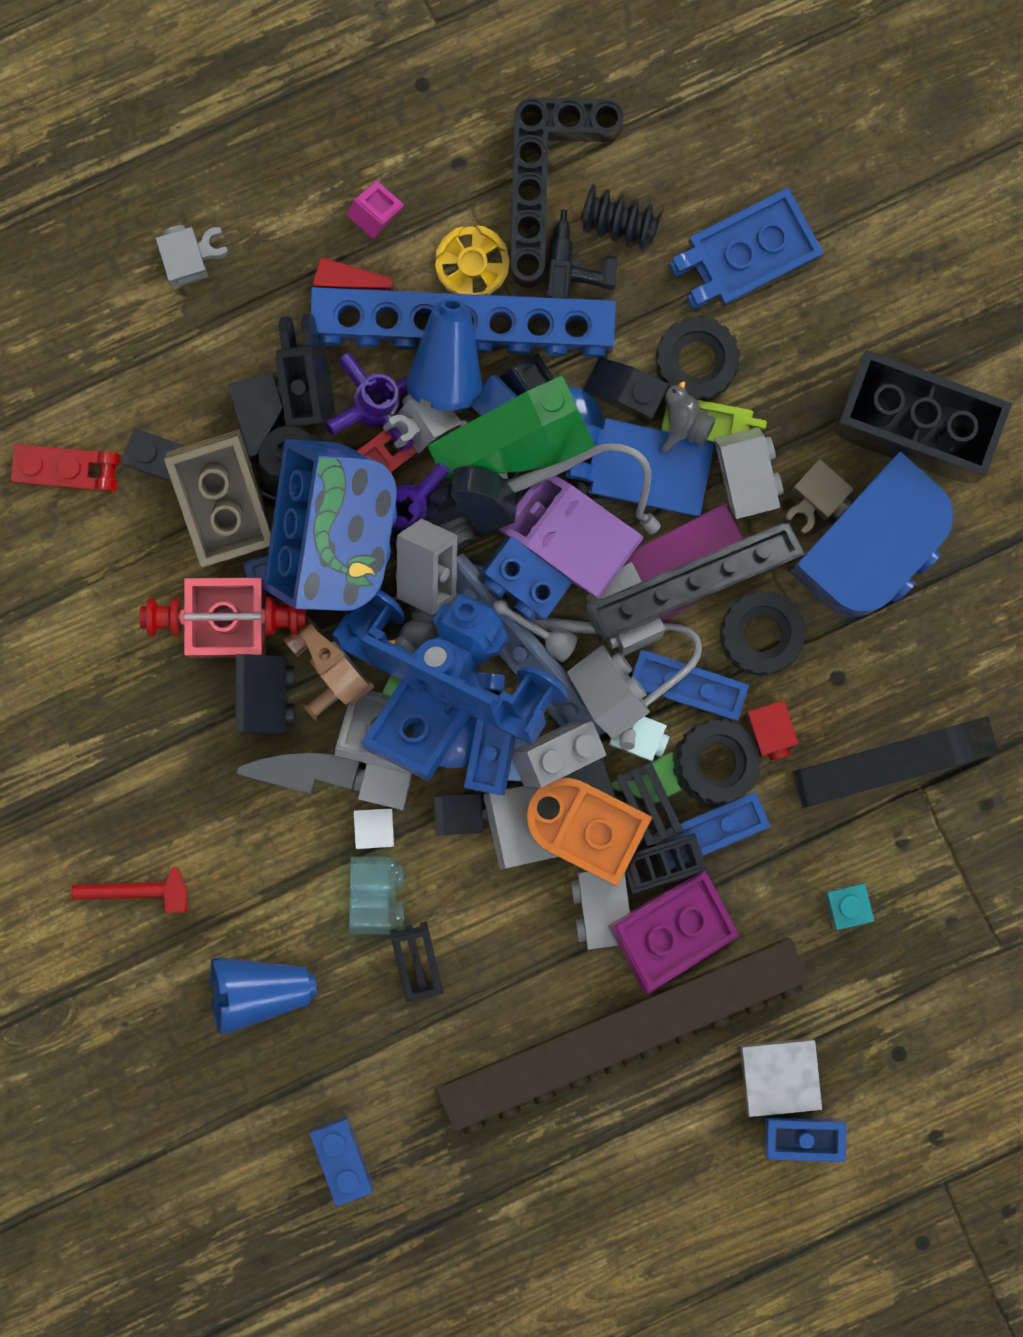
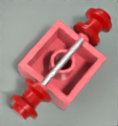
[139,578,307,658]

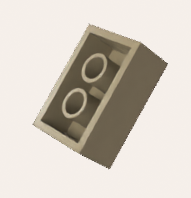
[164,429,272,568]

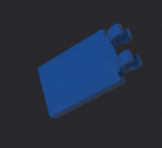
[669,188,824,311]
[564,418,714,517]

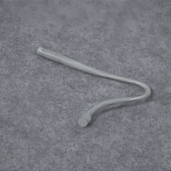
[506,443,661,535]
[519,614,702,750]

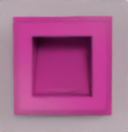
[347,180,404,239]

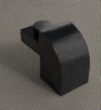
[426,466,517,535]

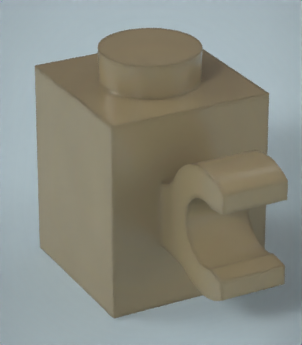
[785,459,854,535]

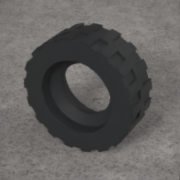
[655,316,740,401]
[720,591,806,676]
[672,719,762,806]

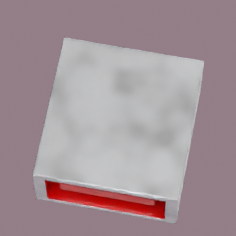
[740,1038,822,1117]

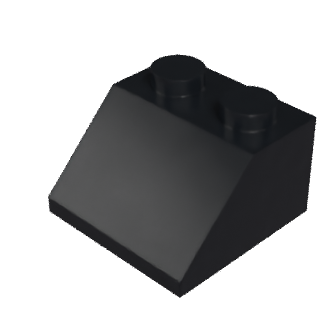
[236,654,295,735]

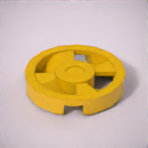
[435,225,510,295]

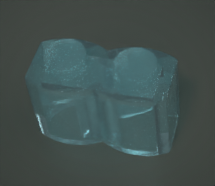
[349,856,404,935]

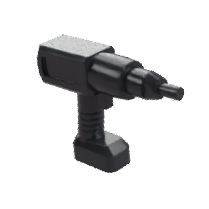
[545,209,617,299]

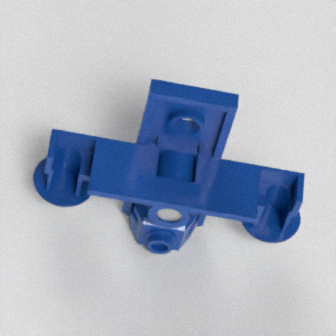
[332,590,568,782]

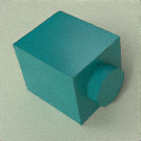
[823,883,874,930]

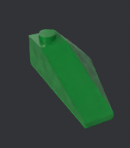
[427,375,595,481]

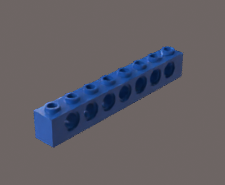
[311,287,616,358]

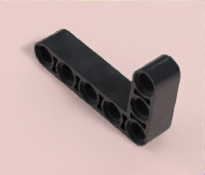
[511,97,624,288]
[792,716,999,808]

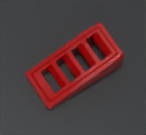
[312,258,395,291]

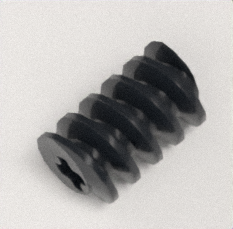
[580,184,664,252]

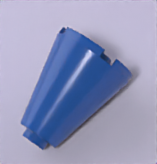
[407,299,483,410]
[210,957,317,1034]

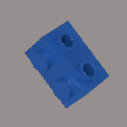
[479,536,573,621]

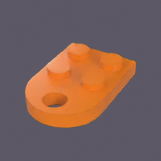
[527,778,652,886]

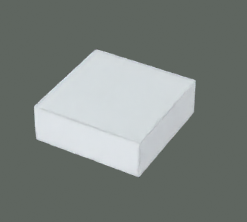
[354,809,394,849]

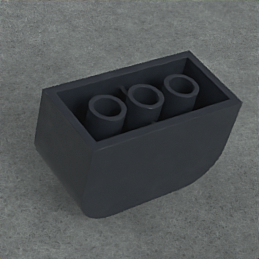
[833,350,1012,483]

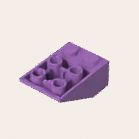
[499,476,644,599]

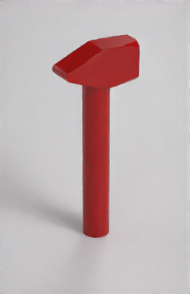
[72,866,188,913]

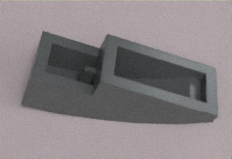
[237,753,361,795]

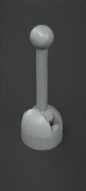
[492,600,578,662]

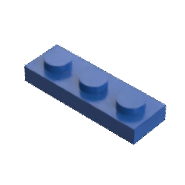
[632,649,749,722]
[652,792,771,870]

